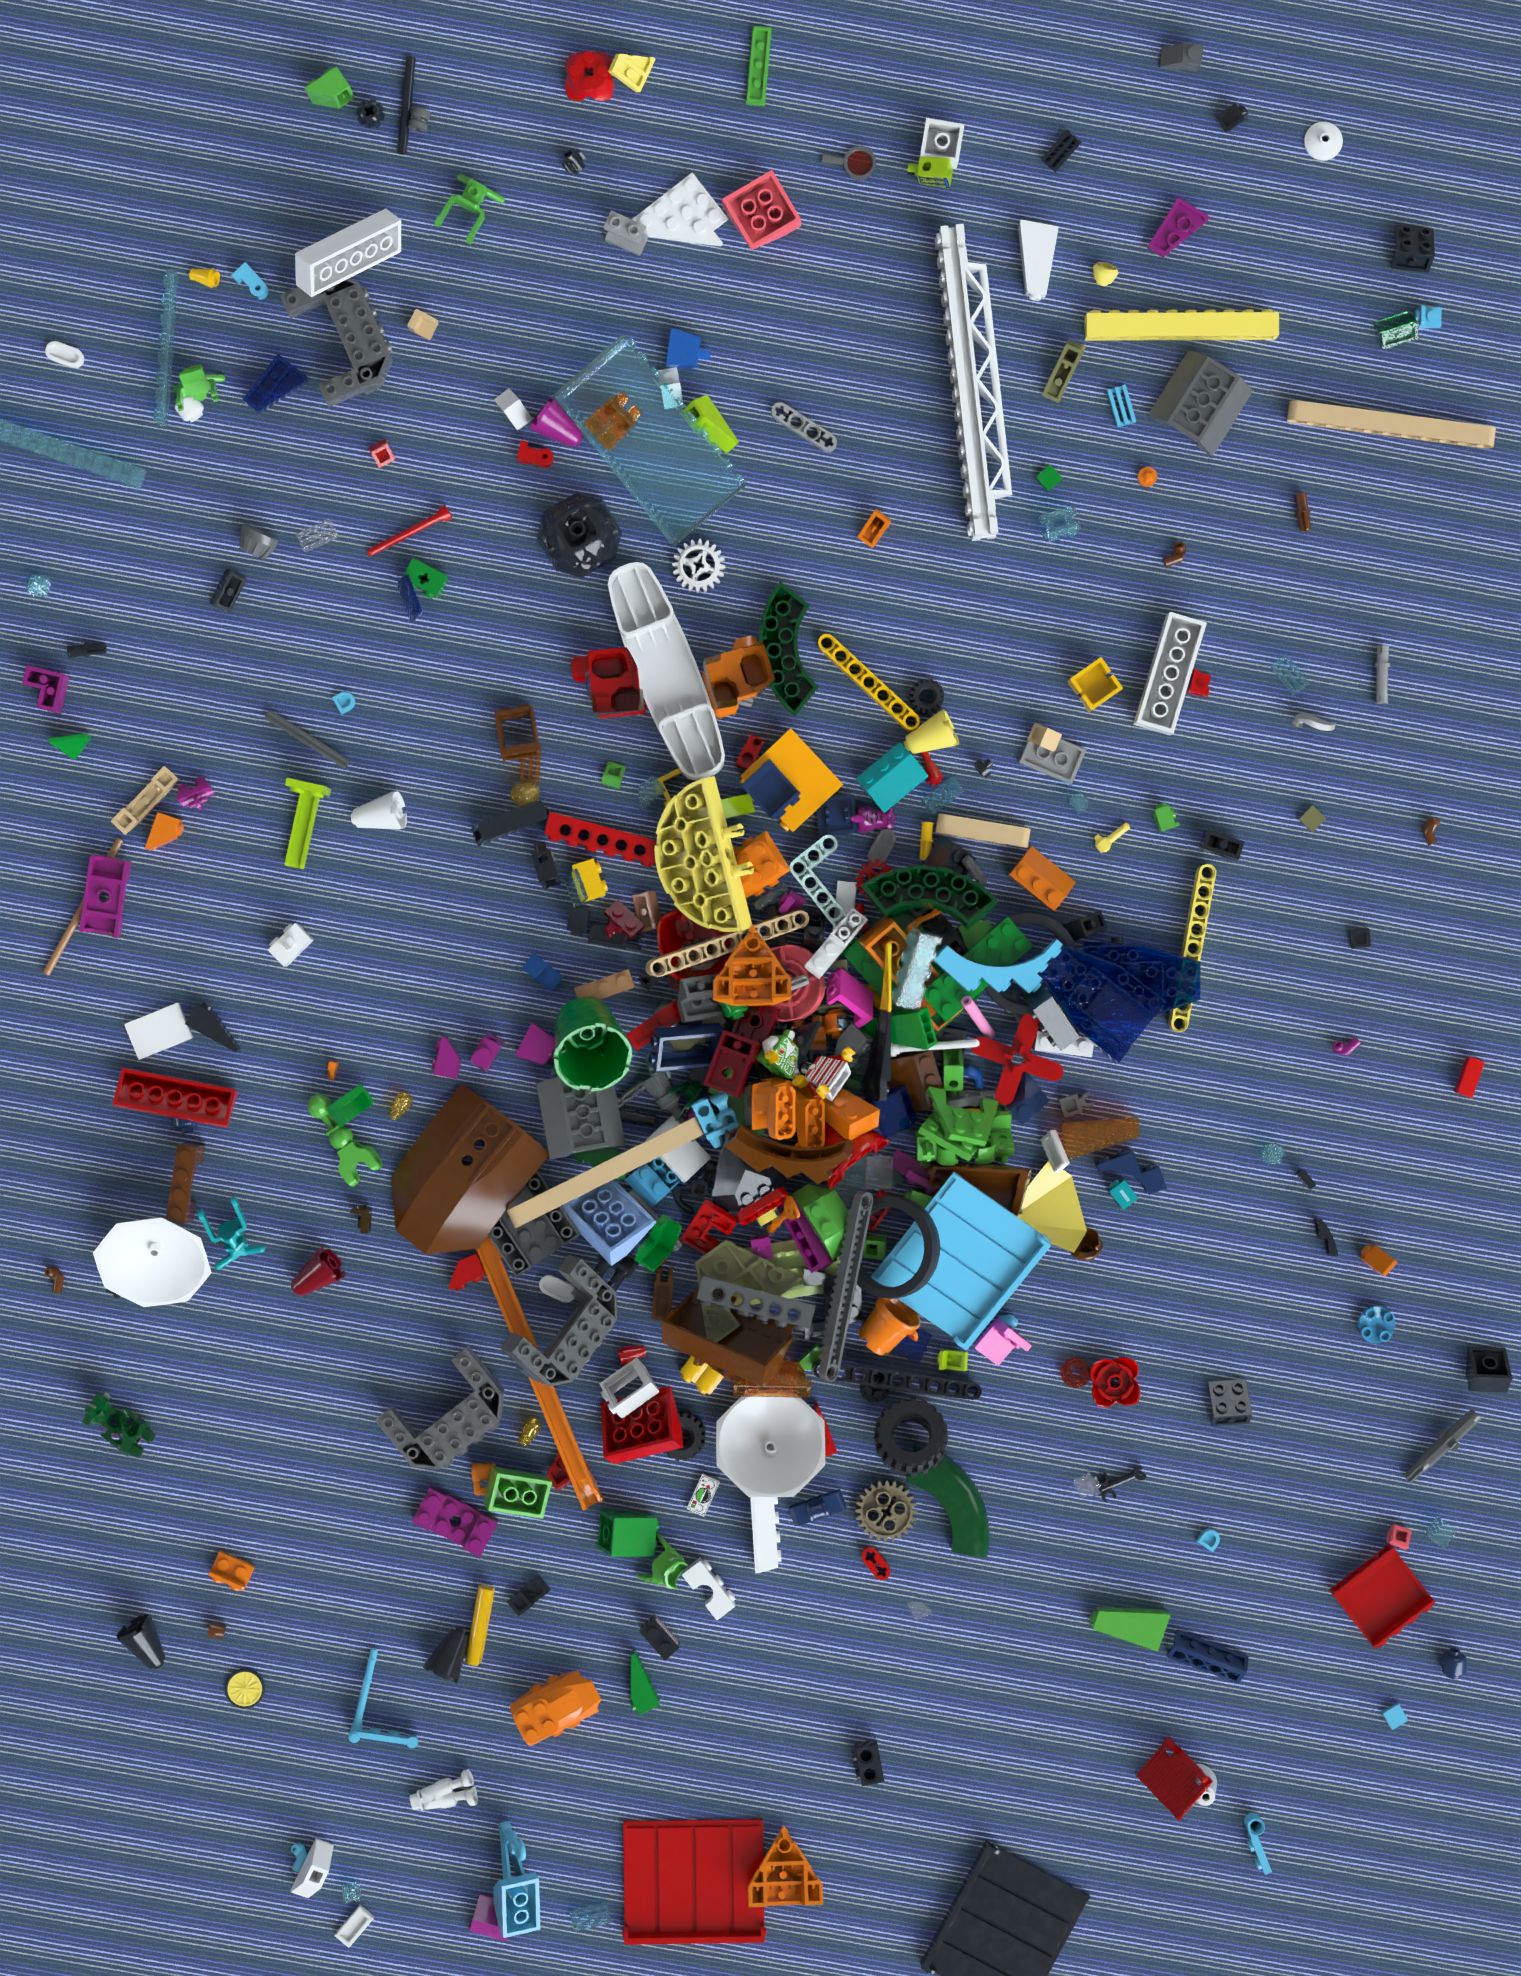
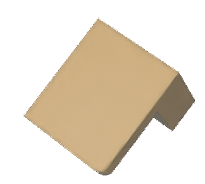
[407,309,438,340]
[1027,723,1062,752]

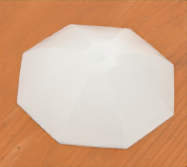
[93,1217,211,1307]
[716,1390,825,1497]

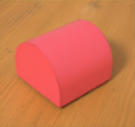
[1386,1524,1412,1550]

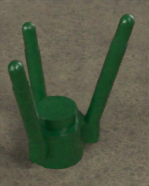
[667,1081,704,1121]

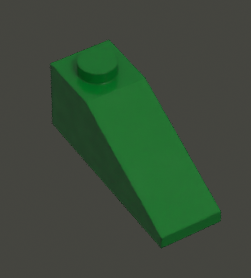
[629,1649,660,1715]

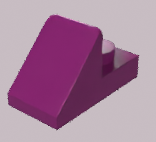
[750,1234,773,1259]

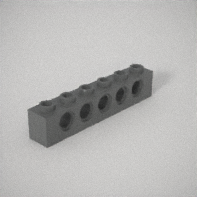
[697,1276,815,1332]

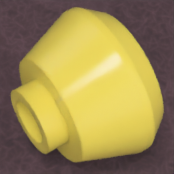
[1093,262,1119,286]

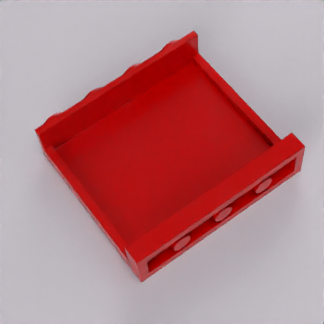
[1329,1544,1436,1649]

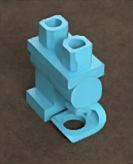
[692,1091,739,1148]

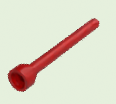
[367,505,452,556]

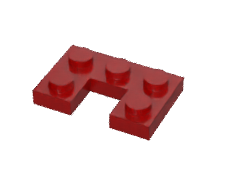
[680,1199,738,1255]

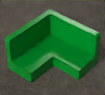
[634,1214,682,1272]

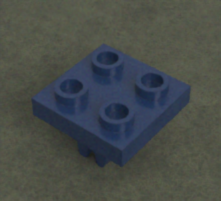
[817,795,857,837]

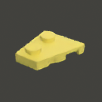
[608,54,655,92]

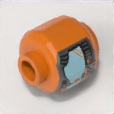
[823,1009,849,1039]

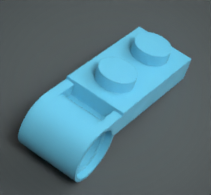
[1244,1813,1272,1875]

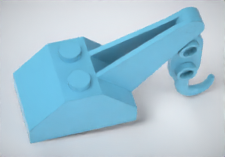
[493,1821,540,1938]

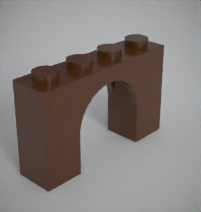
[166,1142,206,1225]

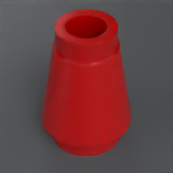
[617,1345,646,1365]

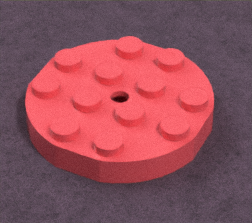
[770,945,826,1022]

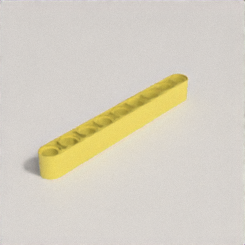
[1168,864,1216,1032]

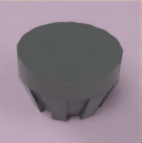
[239,524,279,559]

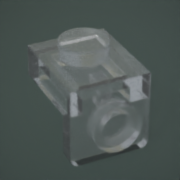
[1073,1472,1101,1498]

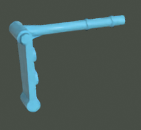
[349,1648,418,1748]

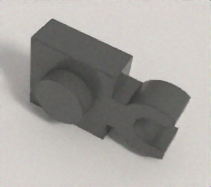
[1058,1092,1094,1118]

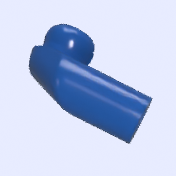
[963,1064,984,1089]

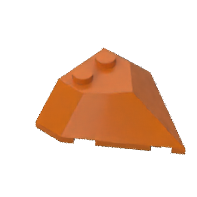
[713,924,792,1006]
[747,1825,823,1907]

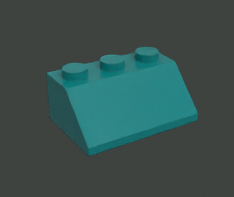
[856,742,928,813]

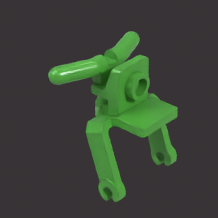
[435,174,505,245]
[173,364,225,411]

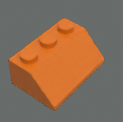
[1007,846,1076,912]

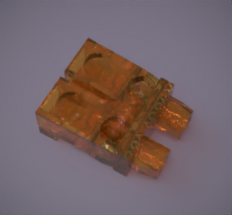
[583,392,643,451]

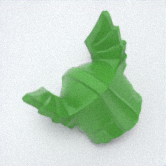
[636,1533,688,1589]

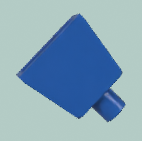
[666,328,711,369]

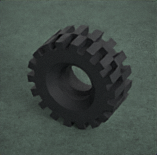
[663,1410,705,1461]

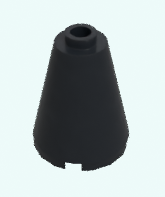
[116,1614,166,1669]
[423,1626,469,1684]

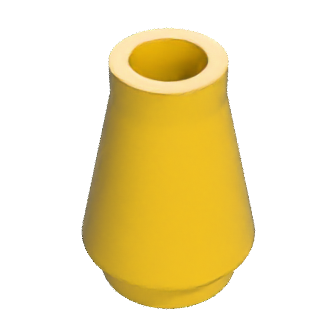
[189,268,220,288]

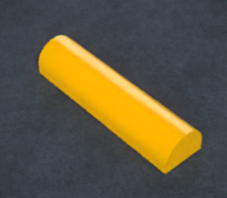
[465,1585,495,1666]

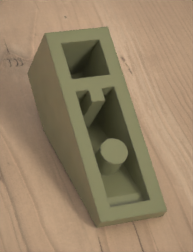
[1042,338,1086,403]

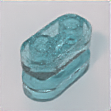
[1038,507,1081,542]

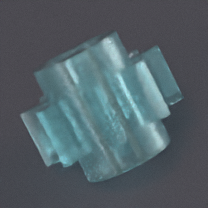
[26,574,51,598]
[1260,1143,1285,1165]

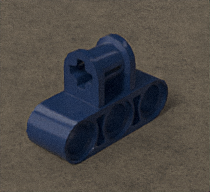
[788,1489,847,1526]

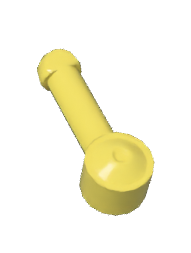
[1094,823,1130,853]

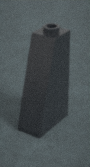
[471,800,549,847]

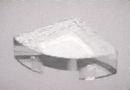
[907,1600,932,1621]

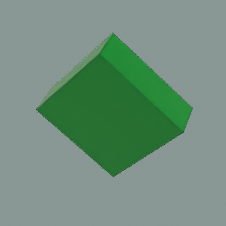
[1035,464,1063,492]

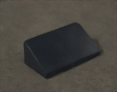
[209,569,247,613]

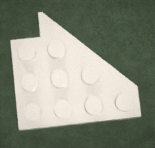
[632,173,728,246]

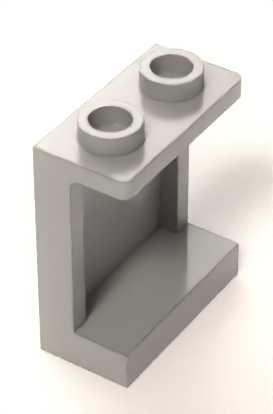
[604,211,648,256]

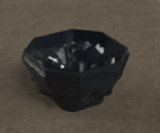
[537,492,622,578]

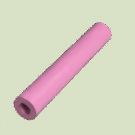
[961,996,995,1039]

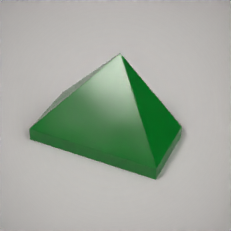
[48,733,92,760]

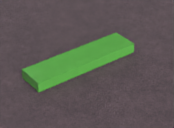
[746,26,772,106]

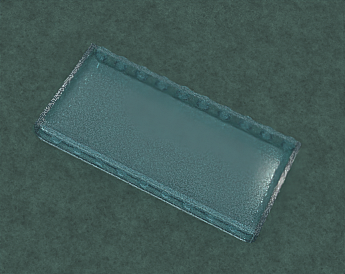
[553,335,746,547]

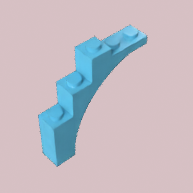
[932,939,1063,993]

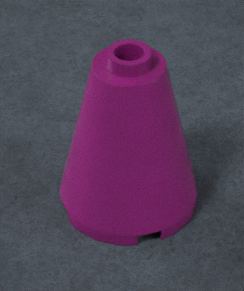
[529,396,584,448]

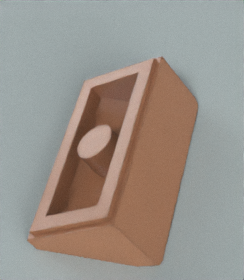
[632,891,661,933]

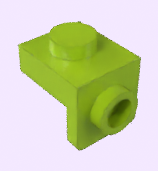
[937,1349,968,1371]

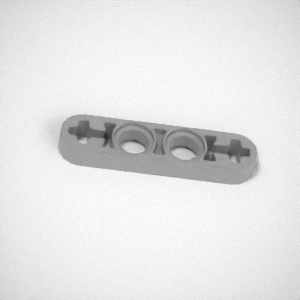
[771,402,837,452]

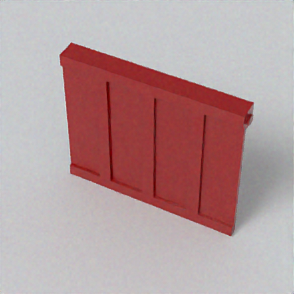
[622,1819,766,1945]

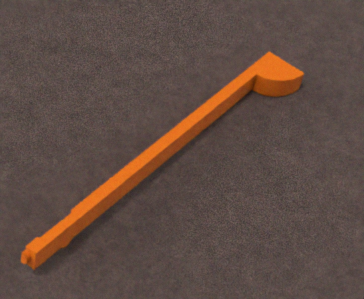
[476,1236,604,1511]

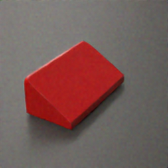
[1454,1056,1485,1098]

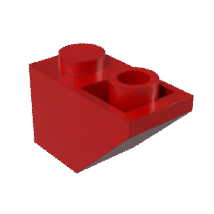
[449,1252,486,1291]

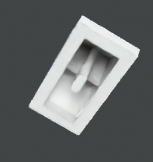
[494,388,533,431]

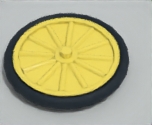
[225,1668,265,1709]

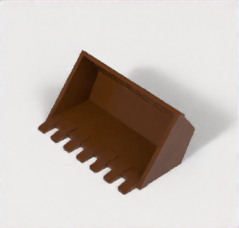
[661,1286,794,1387]

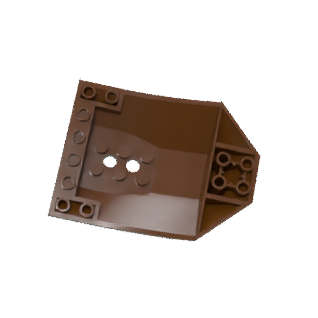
[391,1084,549,1255]

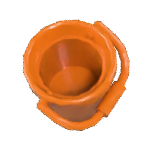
[858,1297,921,1355]

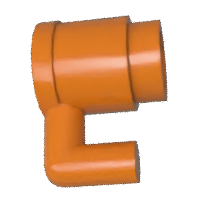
[472,1462,496,1495]

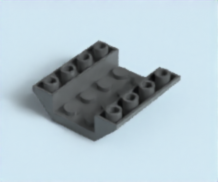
[1148,350,1253,456]
[536,1077,626,1159]
[488,1171,580,1277]

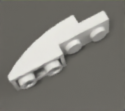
[804,908,868,979]

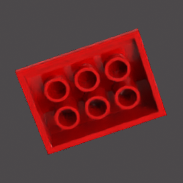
[601,1386,683,1464]

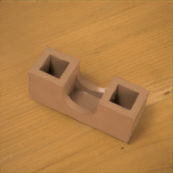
[574,969,636,1000]

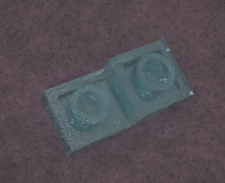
[921,776,965,815]

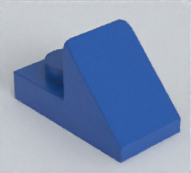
[522,953,564,991]

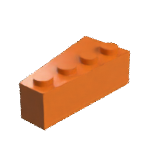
[803,1085,880,1140]

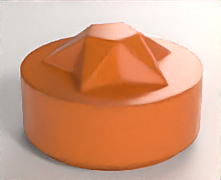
[1137,467,1157,487]

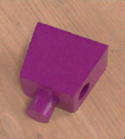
[515,1023,555,1065]
[470,1032,505,1073]

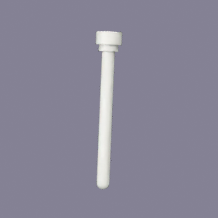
[891,1039,980,1057]

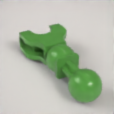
[307,1094,383,1187]

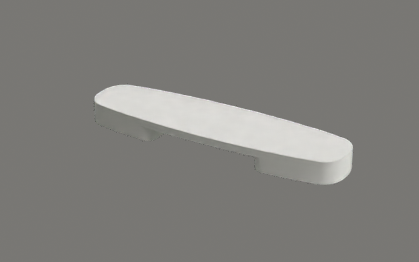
[608,562,725,781]

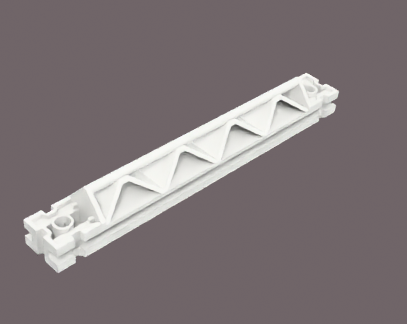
[935,224,1012,541]

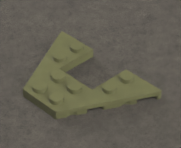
[695,1240,803,1342]

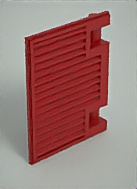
[1136,1737,1213,1821]

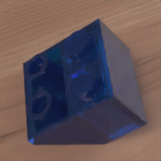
[872,1084,918,1138]

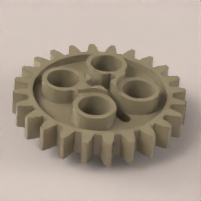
[855,1479,917,1543]

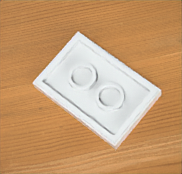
[124,1003,193,1060]
[645,1115,711,1183]

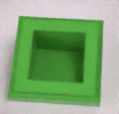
[601,761,626,789]

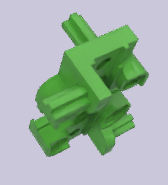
[914,1103,1014,1168]

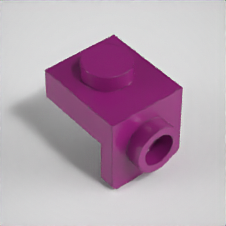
[778,889,806,914]

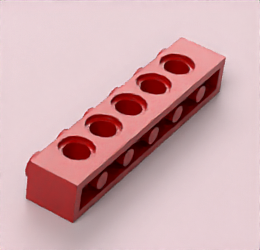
[544,812,657,867]

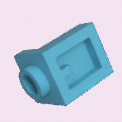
[1414,305,1442,328]

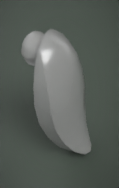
[1292,713,1337,731]

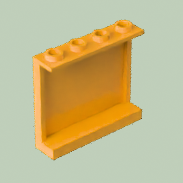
[740,728,843,832]

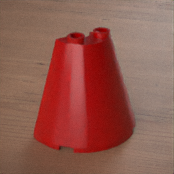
[823,1121,890,1190]

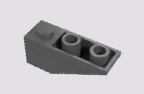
[834,1023,873,1068]

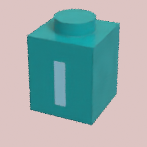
[1107,1179,1138,1210]

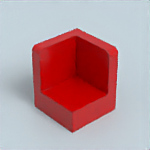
[1186,669,1211,698]

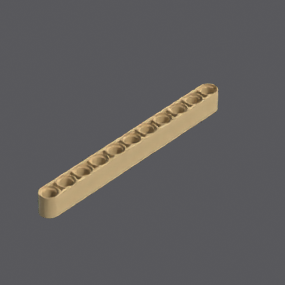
[1287,400,1496,449]
[507,1117,704,1228]

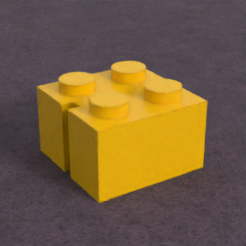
[1067,657,1123,712]

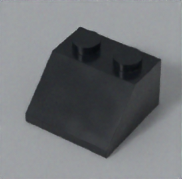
[1466,1346,1512,1393]

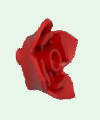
[565,51,614,101]
[1090,1357,1141,1408]

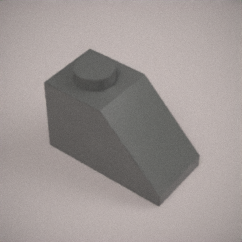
[1159,43,1203,72]

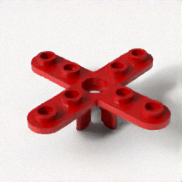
[971,1014,1064,1105]

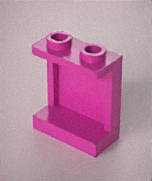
[827,968,873,1028]

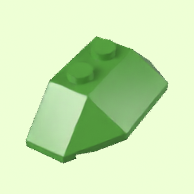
[792,1184,850,1260]

